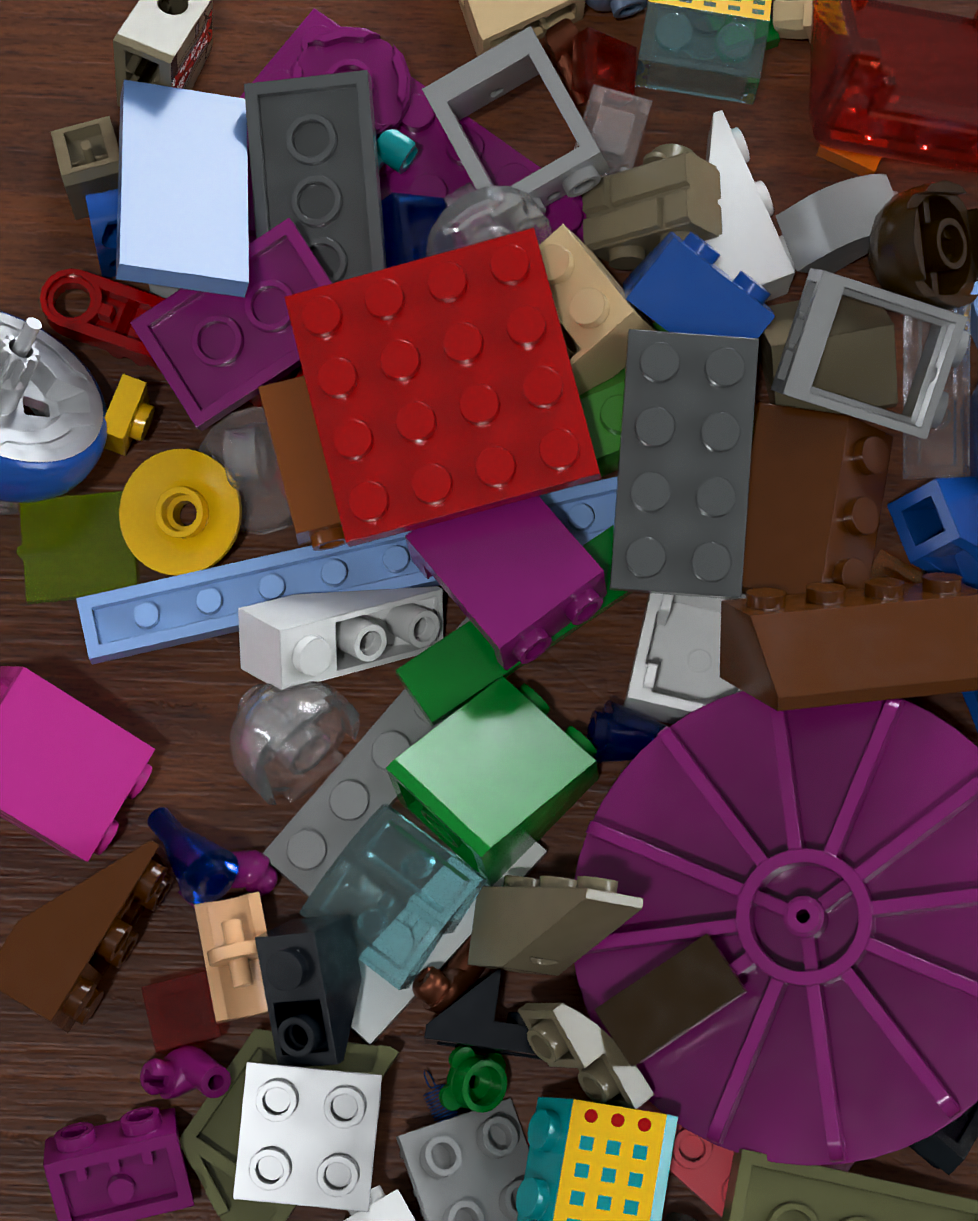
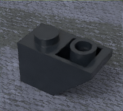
[255,914,362,1067]

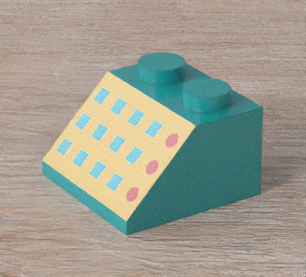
[516,1097,678,1221]

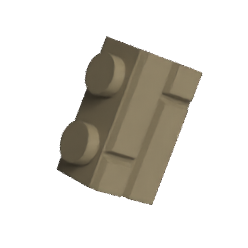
[582,151,722,270]

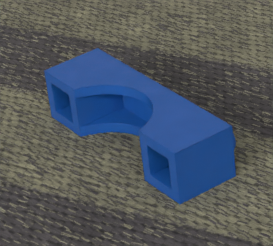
[887,476,978,732]

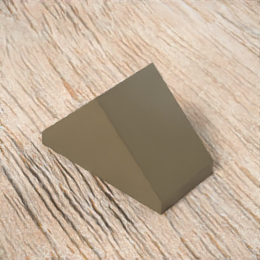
[50,116,119,220]

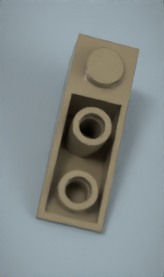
[467,875,644,976]

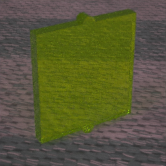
[16,491,138,604]

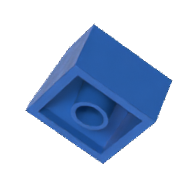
[622,231,775,338]

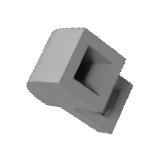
[776,174,898,273]

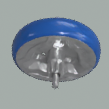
[0,311,107,503]

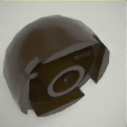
[868,180,978,310]

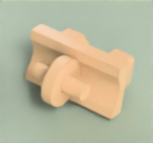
[194,892,268,1024]

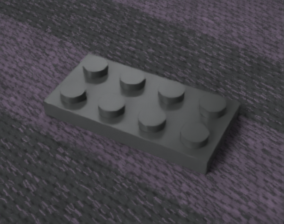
[244,70,387,283]
[609,329,759,599]

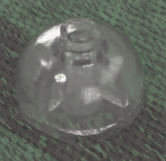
[229,680,360,805]

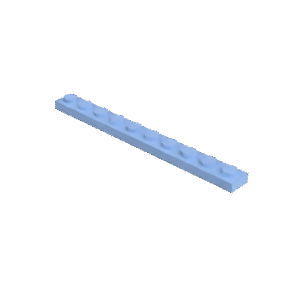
[76,477,617,665]

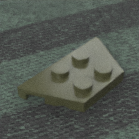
[179,1029,399,1221]

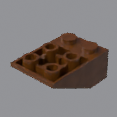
[0,840,173,1033]

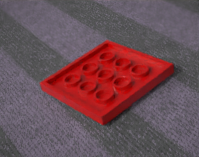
[284,227,602,547]

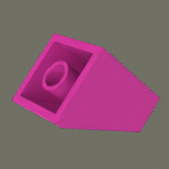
[0,666,155,862]

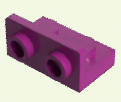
[43,1106,195,1221]

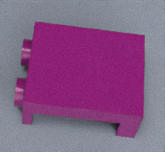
[405,496,607,670]

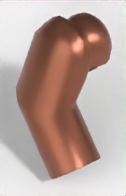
[412,935,486,1013]

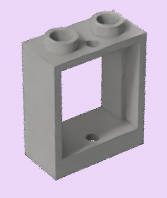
[422,26,610,231]
[770,268,969,440]

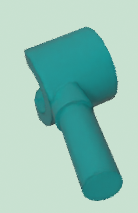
[376,129,418,174]

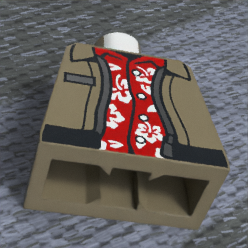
[113,0,213,107]

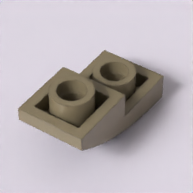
[518,1003,655,1109]

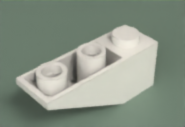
[705,110,796,302]
[238,586,443,692]

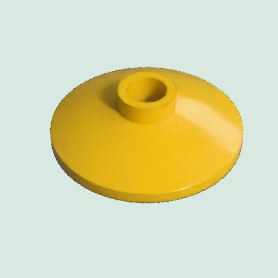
[119,449,242,576]

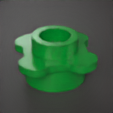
[439,1045,507,1113]

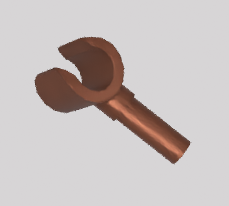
[542,18,588,108]

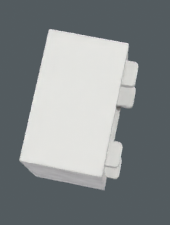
[622,593,746,724]

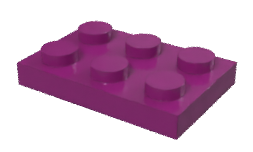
[130,218,332,431]

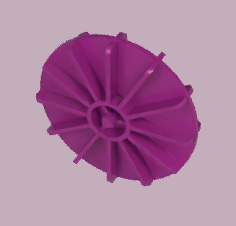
[574,691,978,1166]

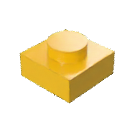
[104,374,155,456]

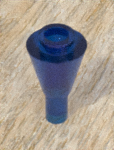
[587,700,667,763]
[147,807,239,904]

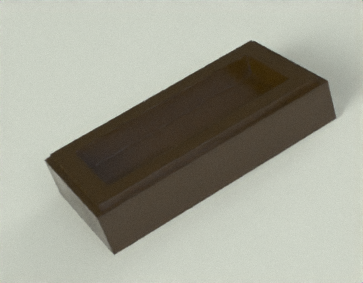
[594,934,748,1067]

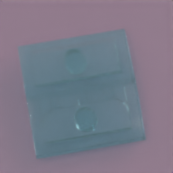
[299,804,488,990]

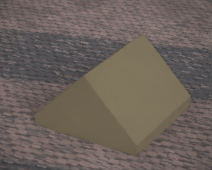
[758,295,898,415]

